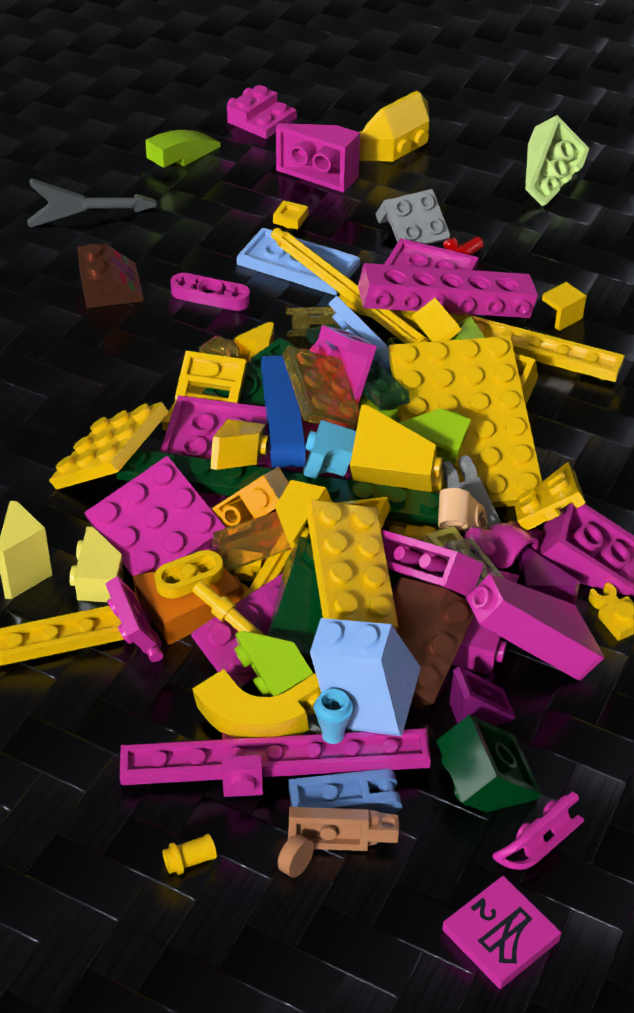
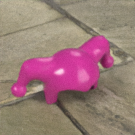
[464,521,542,570]

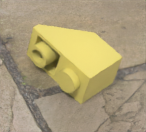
[70,527,124,602]

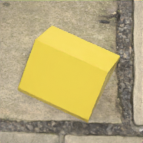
[0,501,52,599]

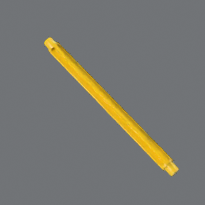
[271,228,429,344]

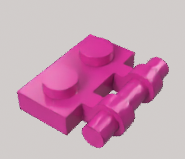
[105,576,163,662]

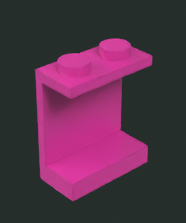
[301,325,377,418]

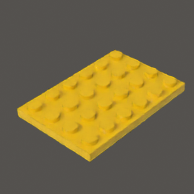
[388,336,542,508]

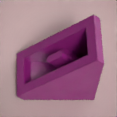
[517,546,580,605]
[449,666,516,725]

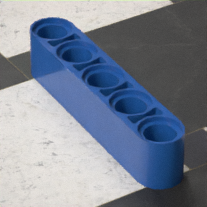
[261,355,305,469]

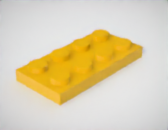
[306,500,399,630]

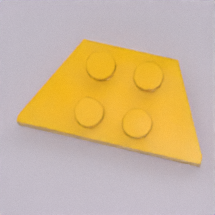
[514,462,586,531]

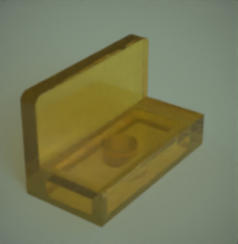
[212,511,291,570]

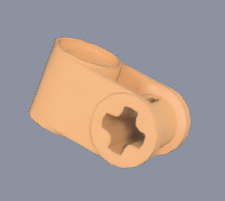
[438,488,488,533]

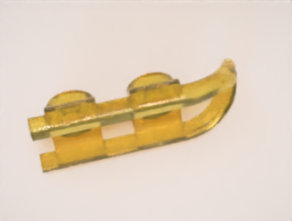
[286,307,360,336]

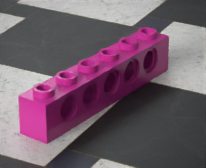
[358,263,538,318]

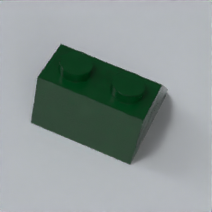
[436,714,543,812]

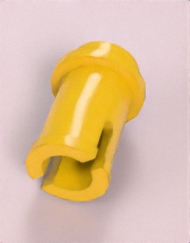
[162,834,217,875]

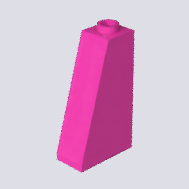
[466,574,605,680]

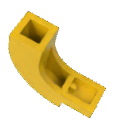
[192,669,321,739]

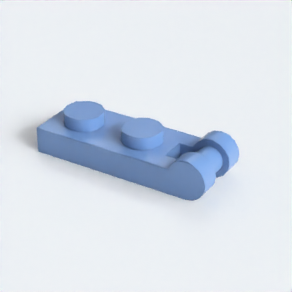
[289,769,402,814]

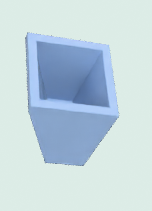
[310,618,421,736]

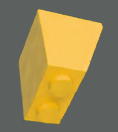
[350,405,444,493]

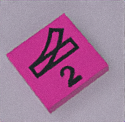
[442,876,561,989]

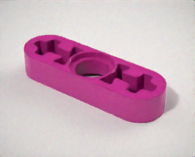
[171,273,250,311]

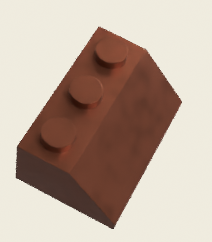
[393,577,474,708]

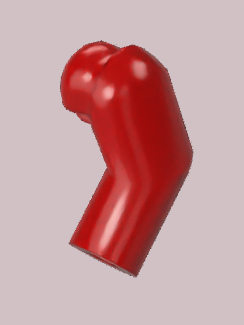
[443,237,484,255]

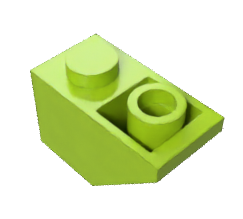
[234,630,313,697]

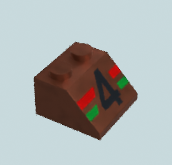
[77,244,144,308]

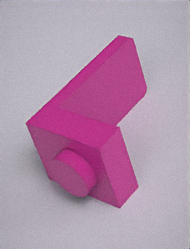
[222,733,263,797]

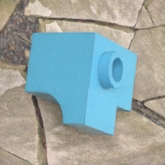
[303,420,356,479]

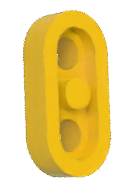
[154,550,224,598]

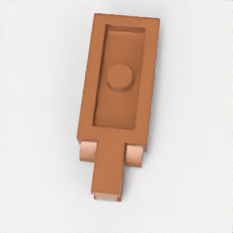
[288,807,399,851]

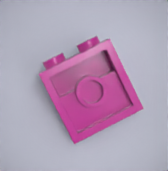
[227,85,297,139]

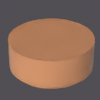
[278,834,314,878]

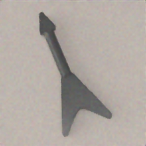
[27,179,157,227]

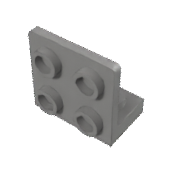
[375,189,450,245]

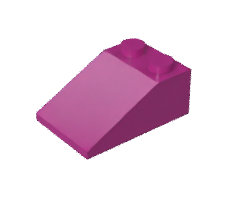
[276,123,360,193]
[537,502,634,597]

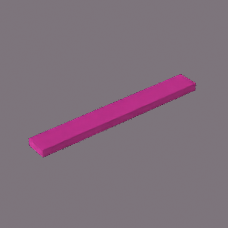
[120,728,431,785]

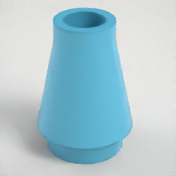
[314,689,353,744]

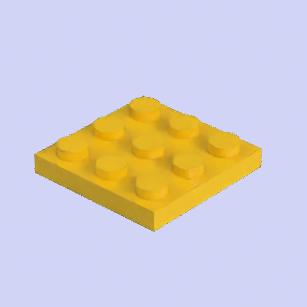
[49,402,169,490]

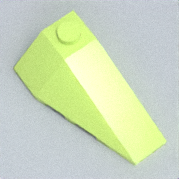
[525,115,589,206]

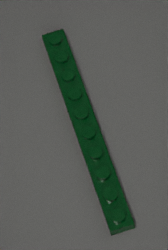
[116,449,440,528]

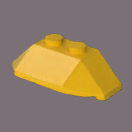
[359,91,429,162]

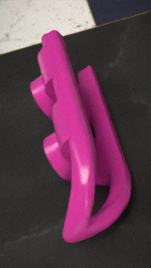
[492,791,584,870]

